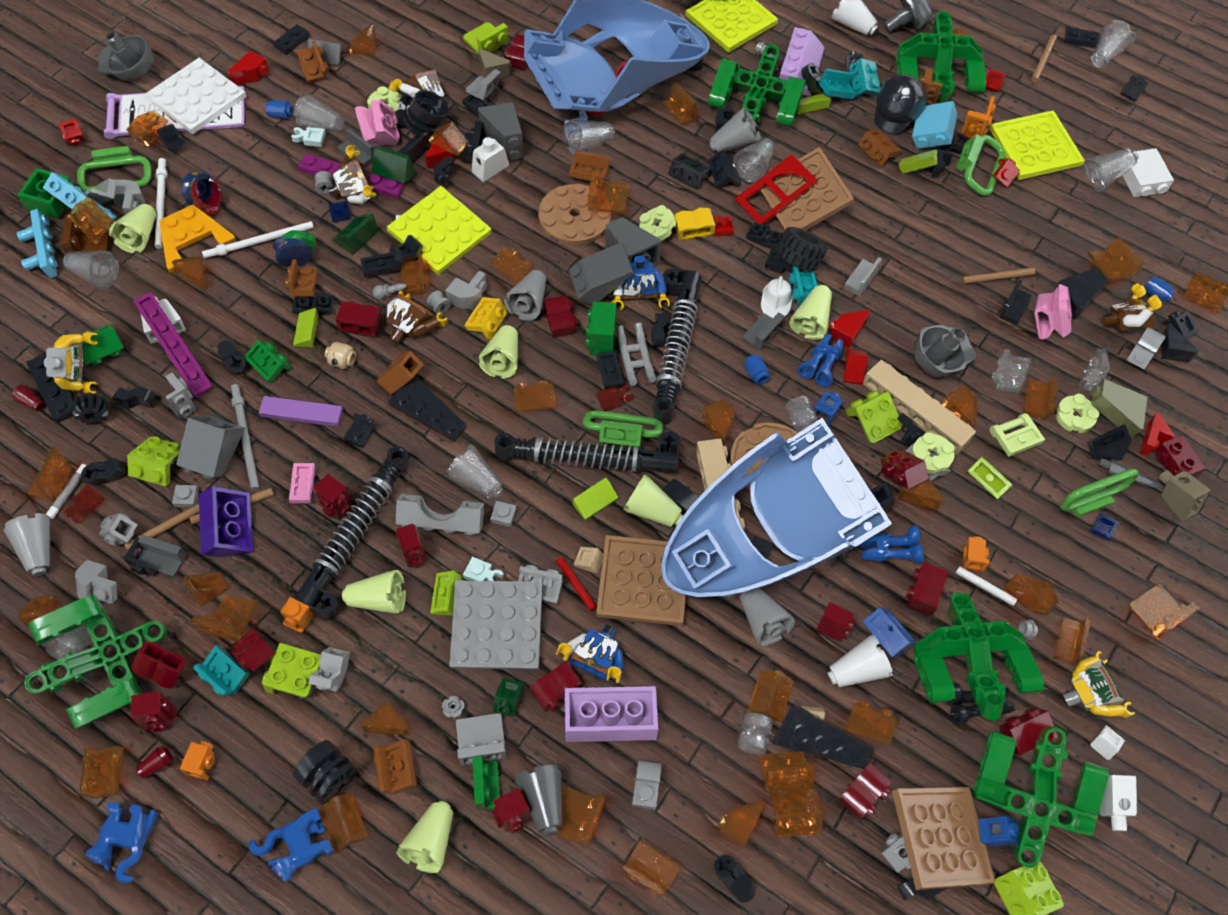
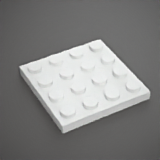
[145,58,246,134]

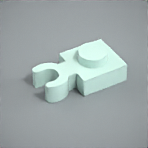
[292,127,326,147]
[463,557,504,581]

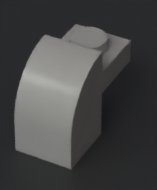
[113,180,146,215]
[445,271,487,309]
[1127,327,1166,370]
[75,560,117,604]
[309,647,351,692]
[632,760,661,810]

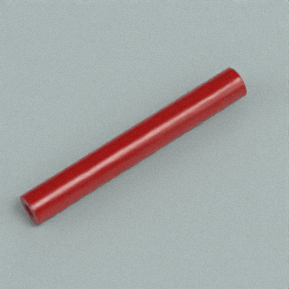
[555,556,597,612]

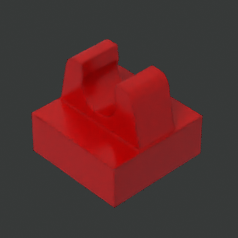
[986,68,1006,91]
[713,215,733,236]

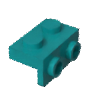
[849,58,880,97]
[818,69,857,99]
[789,266,817,307]
[193,646,250,696]

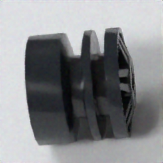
[403,90,449,139]
[292,740,358,805]

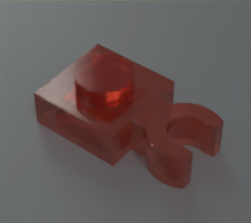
[596,385,634,412]
[64,485,105,523]

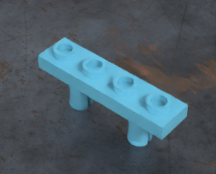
[43,172,117,232]
[17,209,58,278]

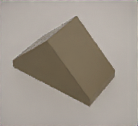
[479,49,511,78]

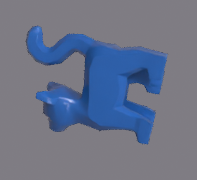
[86,802,158,884]
[249,808,334,882]

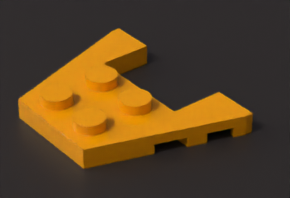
[159,205,236,273]

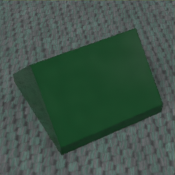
[372,146,417,183]
[332,212,378,255]

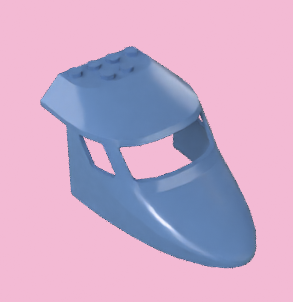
[524,0,710,112]
[661,418,892,597]

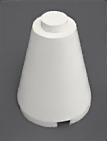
[831,0,878,36]
[827,635,893,687]

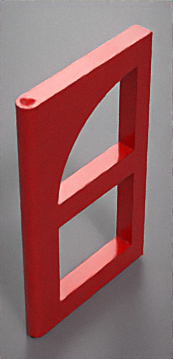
[734,154,818,224]

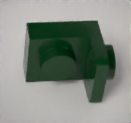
[493,678,524,717]

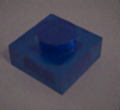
[329,201,351,223]
[1090,512,1119,541]

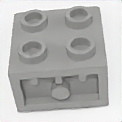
[456,713,507,766]

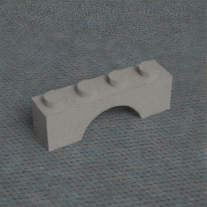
[396,494,484,535]

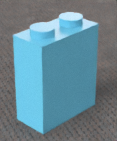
[912,101,958,149]

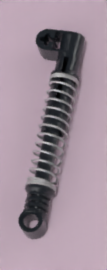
[653,269,702,424]
[494,432,680,473]
[293,446,408,620]

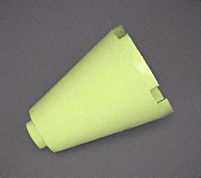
[109,204,156,253]
[789,285,832,340]
[479,325,518,379]
[623,475,683,527]
[342,570,406,614]
[397,801,453,873]

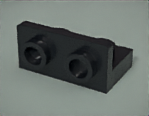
[461,121,483,162]
[668,153,712,189]

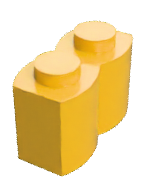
[674,207,715,240]

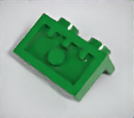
[244,339,292,383]
[472,756,500,811]

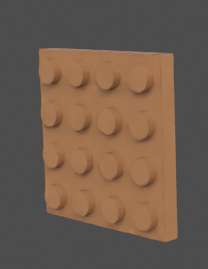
[760,147,855,230]
[596,535,686,626]
[892,787,996,890]

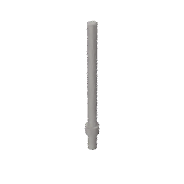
[231,384,259,491]

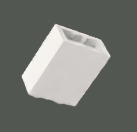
[1117,148,1174,197]

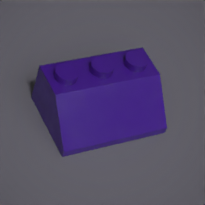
[199,486,253,557]

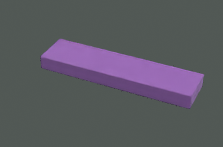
[259,396,343,427]

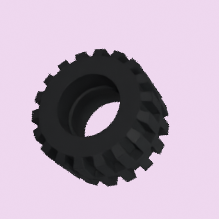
[776,227,828,271]

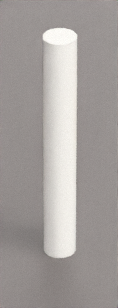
[956,566,1017,606]

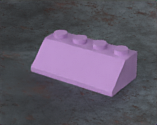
[777,27,825,96]
[565,686,658,742]

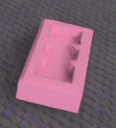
[289,463,315,503]

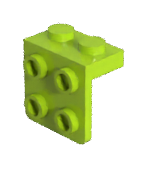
[463,22,509,55]
[845,390,902,443]
[127,437,181,486]
[262,643,321,698]
[994,861,1064,915]

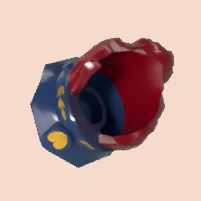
[181,171,222,216]

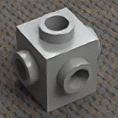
[99,513,138,546]
[880,832,910,873]

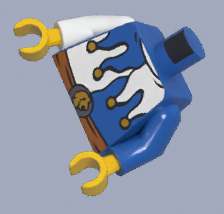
[611,256,670,310]
[556,624,624,683]

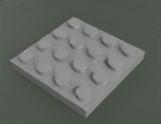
[449,580,543,670]

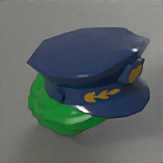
[273,230,316,267]

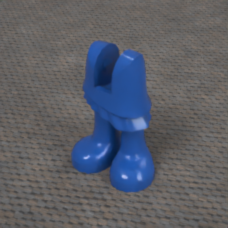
[797,334,844,388]
[860,525,924,564]

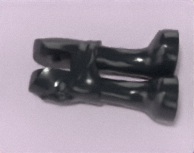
[947,683,1015,725]

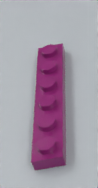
[298,154,405,199]
[133,292,213,398]

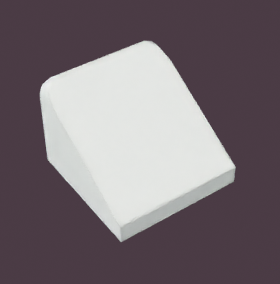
[1091,725,1125,760]

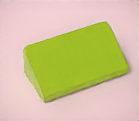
[796,94,831,114]
[899,149,937,174]
[293,308,319,347]
[968,457,1013,499]
[573,478,619,520]
[430,570,462,616]

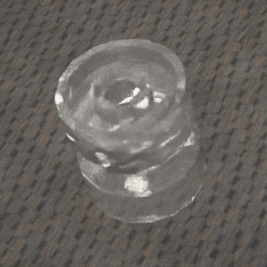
[785,396,818,433]
[737,713,773,755]

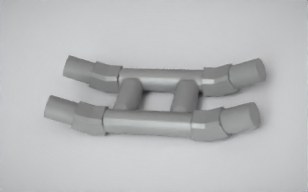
[616,323,657,386]

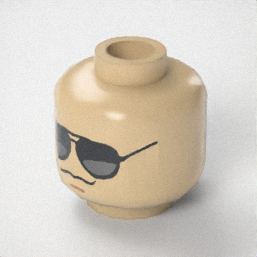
[325,342,356,369]

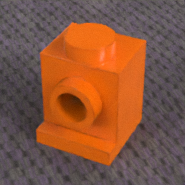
[962,537,989,572]
[280,597,314,634]
[179,741,214,781]

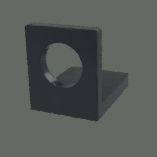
[123,537,157,577]

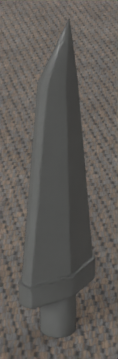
[1098,458,1165,488]

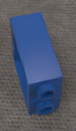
[863,607,916,657]

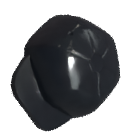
[874,74,927,134]

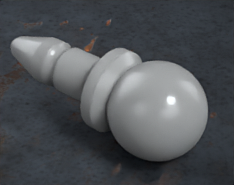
[373,283,407,300]

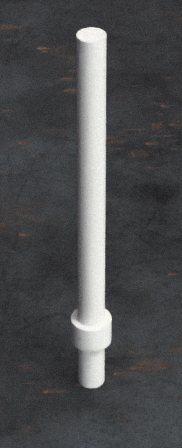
[155,158,167,249]
[202,221,314,259]

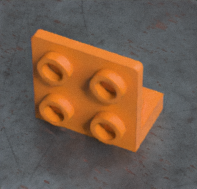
[960,96,996,138]

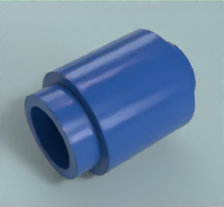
[265,100,293,119]
[1145,277,1175,303]
[744,355,770,385]

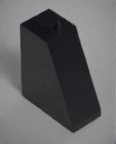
[1053,267,1108,320]

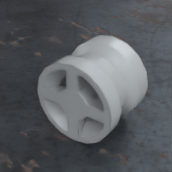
[315,171,333,194]
[426,290,451,314]

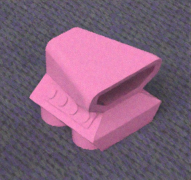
[355,100,400,149]
[1035,284,1072,339]

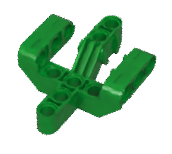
[896,11,986,104]
[708,44,806,127]
[913,592,1044,720]
[24,595,167,729]
[973,726,1109,868]

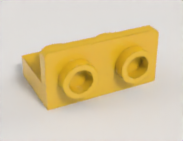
[464,297,508,339]

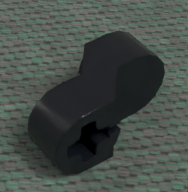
[801,63,823,95]
[396,95,413,126]
[651,312,669,347]
[217,340,245,375]
[112,386,157,409]
[81,458,127,486]
[714,855,755,903]
[896,878,948,901]

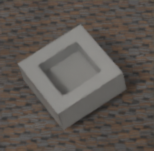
[172,485,199,508]
[490,501,517,527]

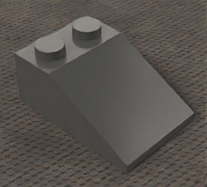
[569,242,633,305]

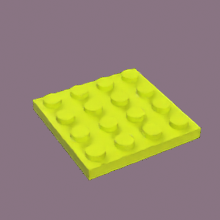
[685,0,778,53]
[989,110,1085,180]
[387,186,492,275]

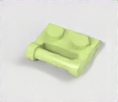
[990,413,1045,457]

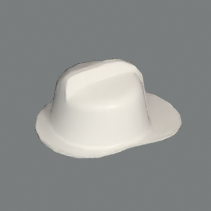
[761,276,793,318]

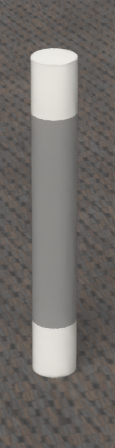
[46,464,86,519]

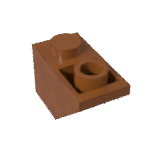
[376,351,424,395]

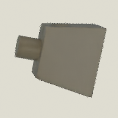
[1159,470,1211,521]

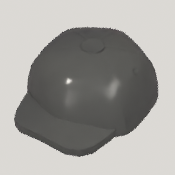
[884,0,933,33]
[97,31,154,81]
[915,325,976,377]

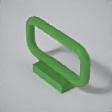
[956,134,1005,196]
[77,146,152,192]
[582,411,663,447]
[1060,469,1139,518]

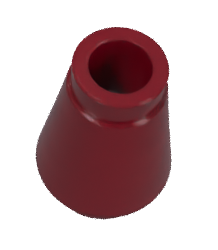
[12,384,45,411]
[136,745,174,779]

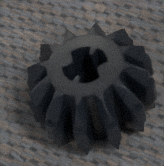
[72,392,109,424]

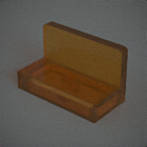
[1053,617,1091,666]
[748,671,794,722]
[318,794,369,853]

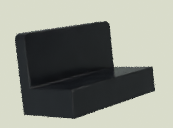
[398,131,431,164]
[709,150,742,189]
[999,279,1032,326]

